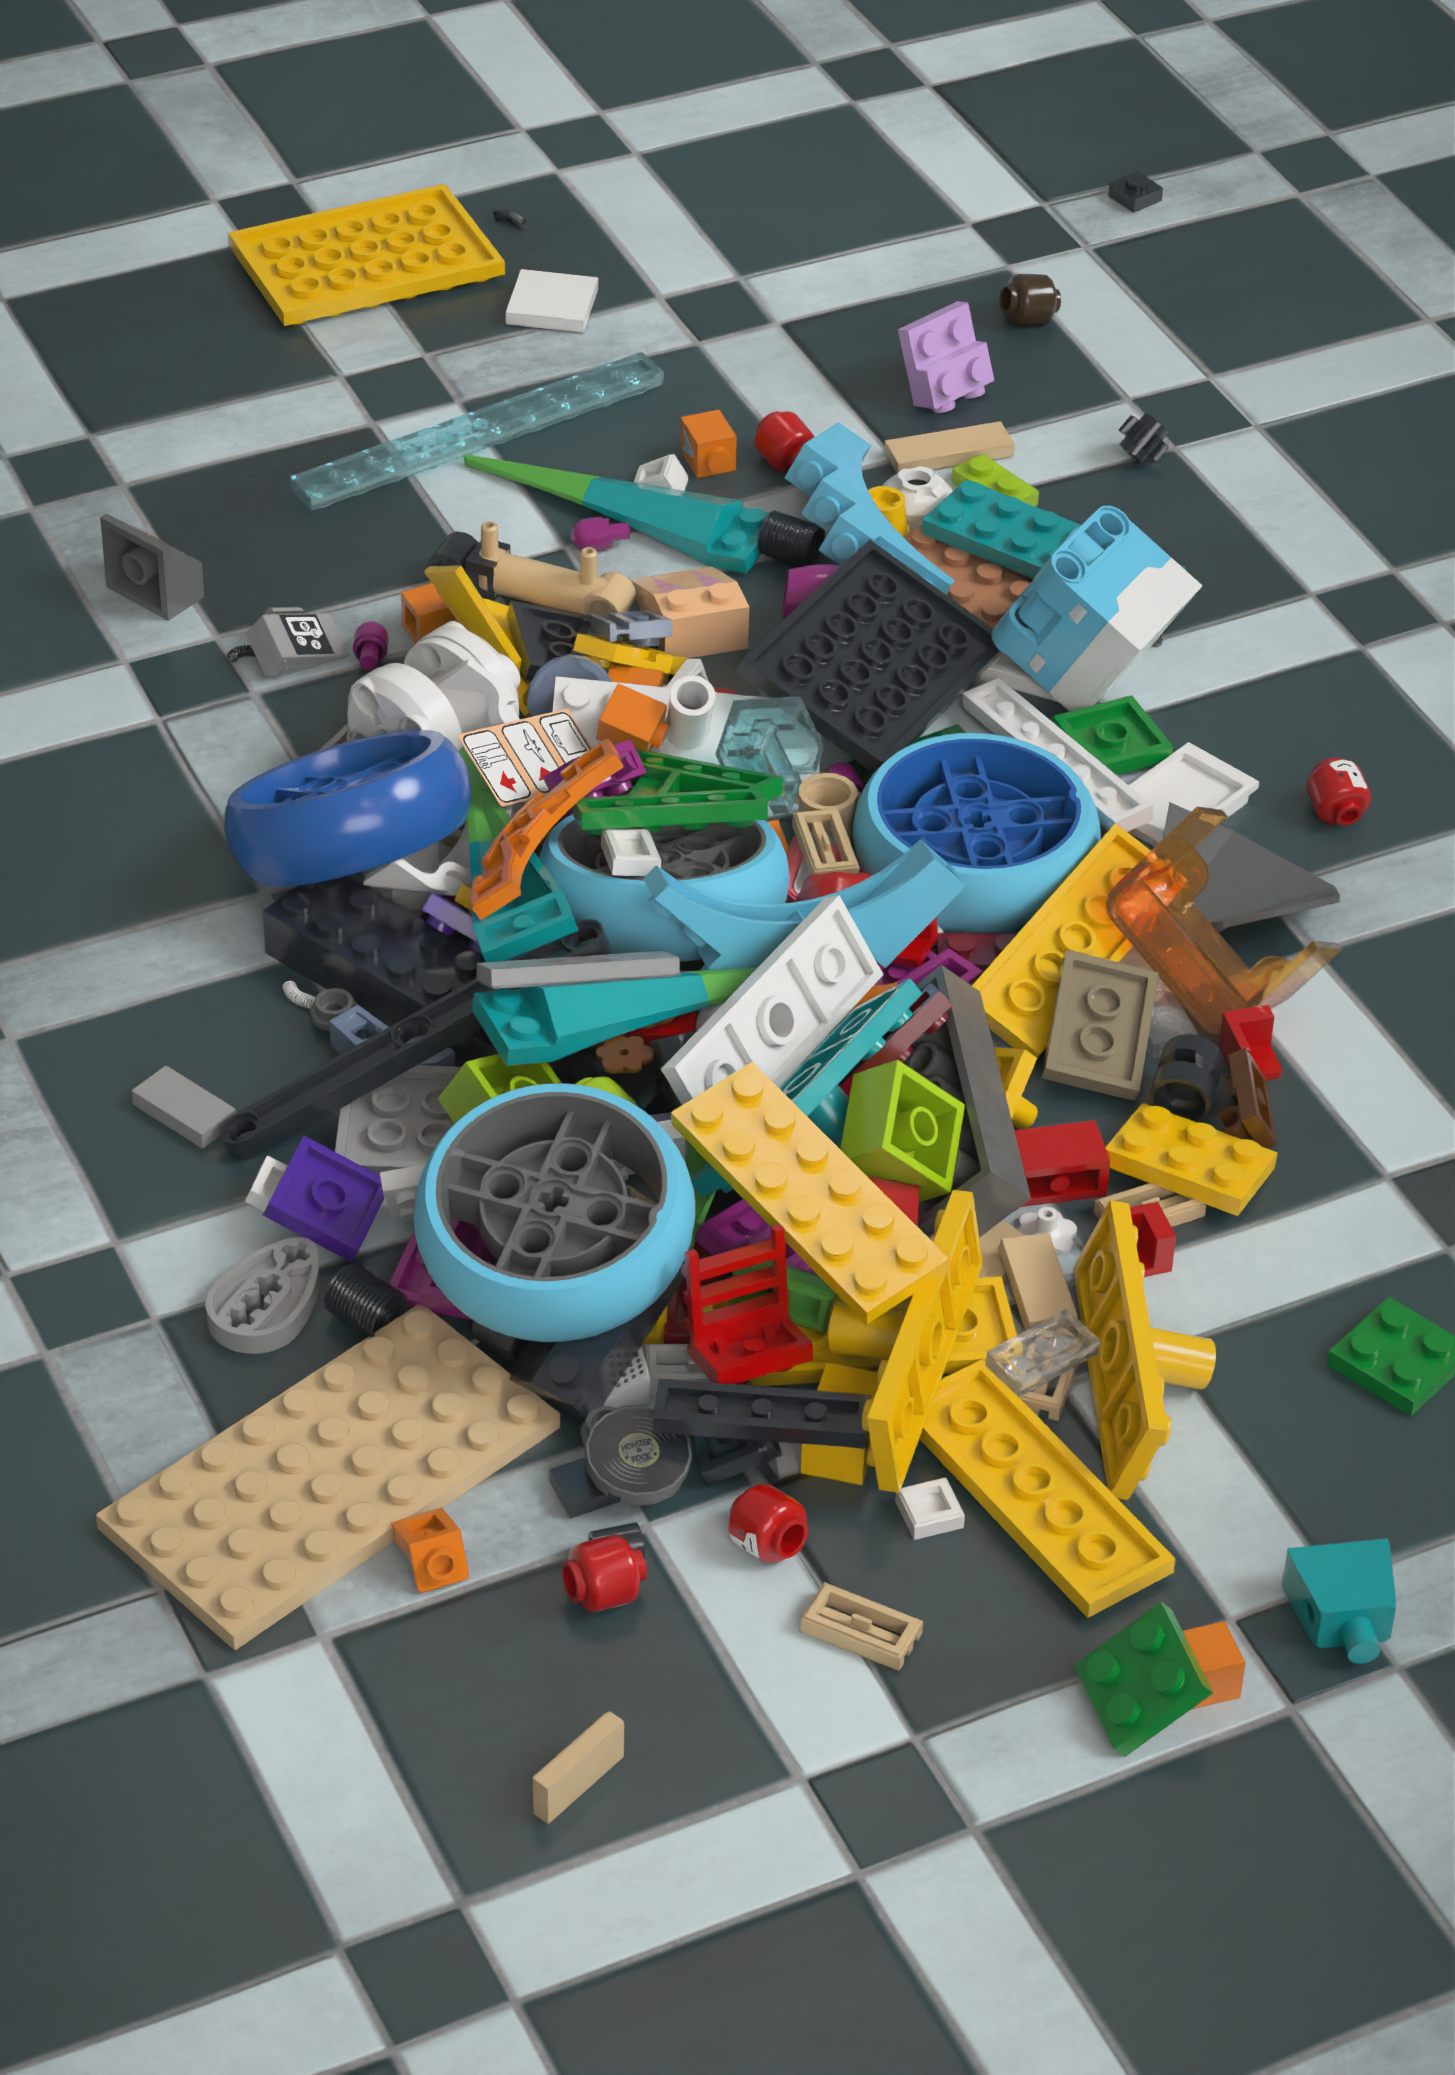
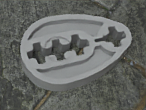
[205,1236,320,1354]

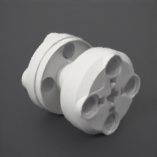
[347,621,520,751]

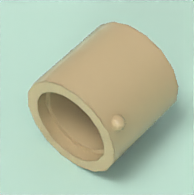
[794,773,861,843]

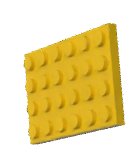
[228,184,505,326]

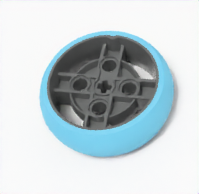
[539,814,790,961]
[414,1084,695,1342]

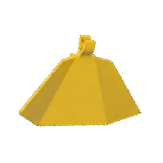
[424,566,531,718]

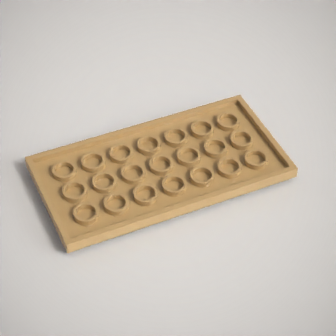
[96,1305,560,1650]

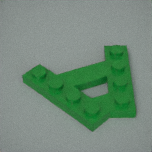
[573,748,783,835]

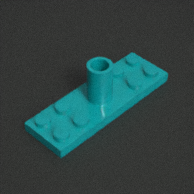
[691,978,922,1197]

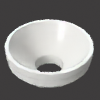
[882,466,953,528]

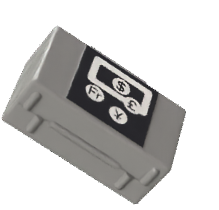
[246,607,349,676]

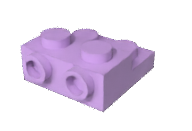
[897,301,994,413]

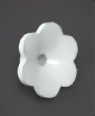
[1017,1207,1077,1254]

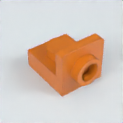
[391,1507,469,1593]

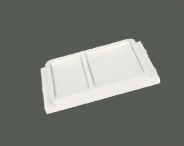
[1129,742,1259,850]

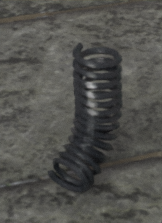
[493,209,526,229]
[227,644,257,662]

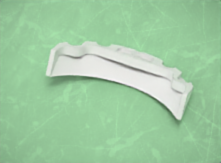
[363,659,545,895]

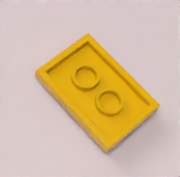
[1105,1103,1278,1216]

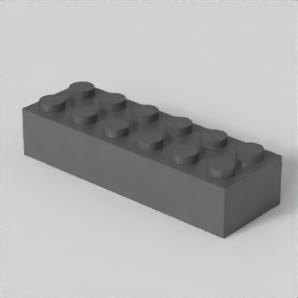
[903,965,1031,1237]

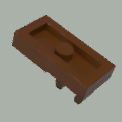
[1219,1048,1277,1149]

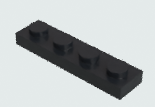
[653,1379,871,1448]

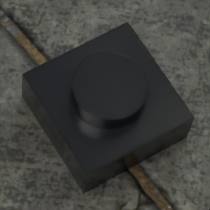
[1108,171,1163,213]

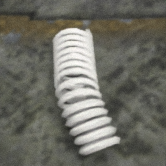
[282,981,316,1009]

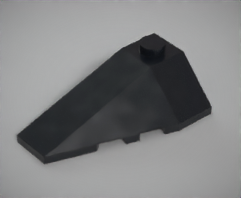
[507,1247,699,1423]

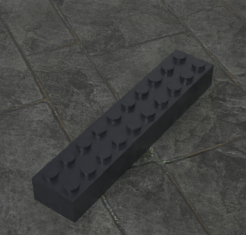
[263,876,679,1115]

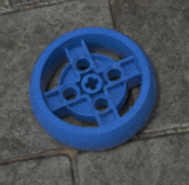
[224,730,472,887]

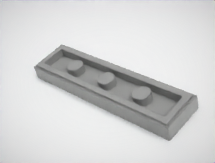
[477,951,680,989]

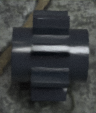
[1118,412,1169,464]

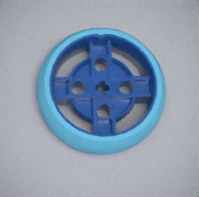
[853,733,1101,934]

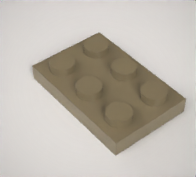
[1041,950,1159,1101]

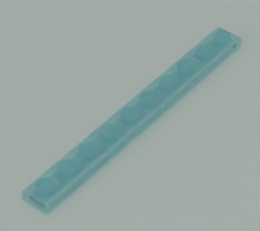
[290,352,664,511]

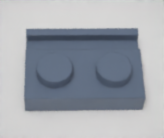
[589,610,672,647]

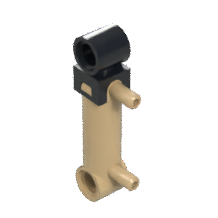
[427,521,637,620]

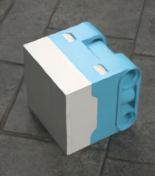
[992,505,1202,712]

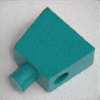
[1282,1538,1396,1664]

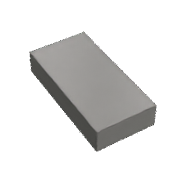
[131,1065,236,1149]

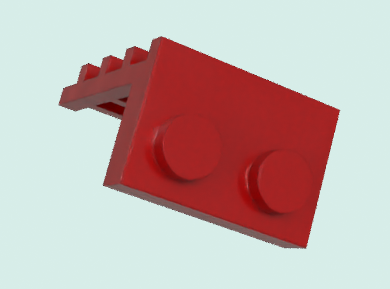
[681,1224,813,1385]

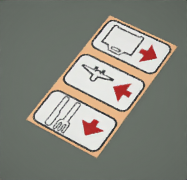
[457,709,592,807]

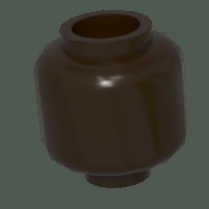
[999,274,1061,326]

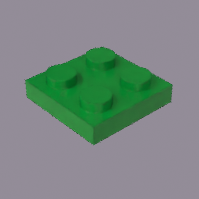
[1053,695,1173,775]
[1327,1297,1455,1416]
[1074,1602,1213,1757]

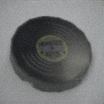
[585,1406,692,1505]

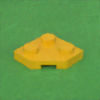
[573,634,689,681]

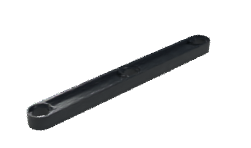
[219,919,610,1160]

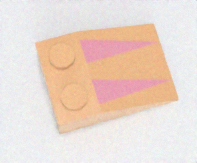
[630,566,749,658]

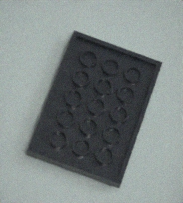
[735,540,1003,773]

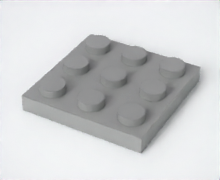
[335,1065,461,1175]

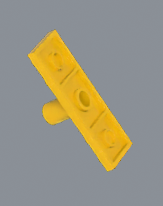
[828,1190,983,1493]
[1073,1200,1216,1500]

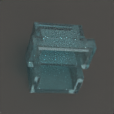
[715,697,824,815]

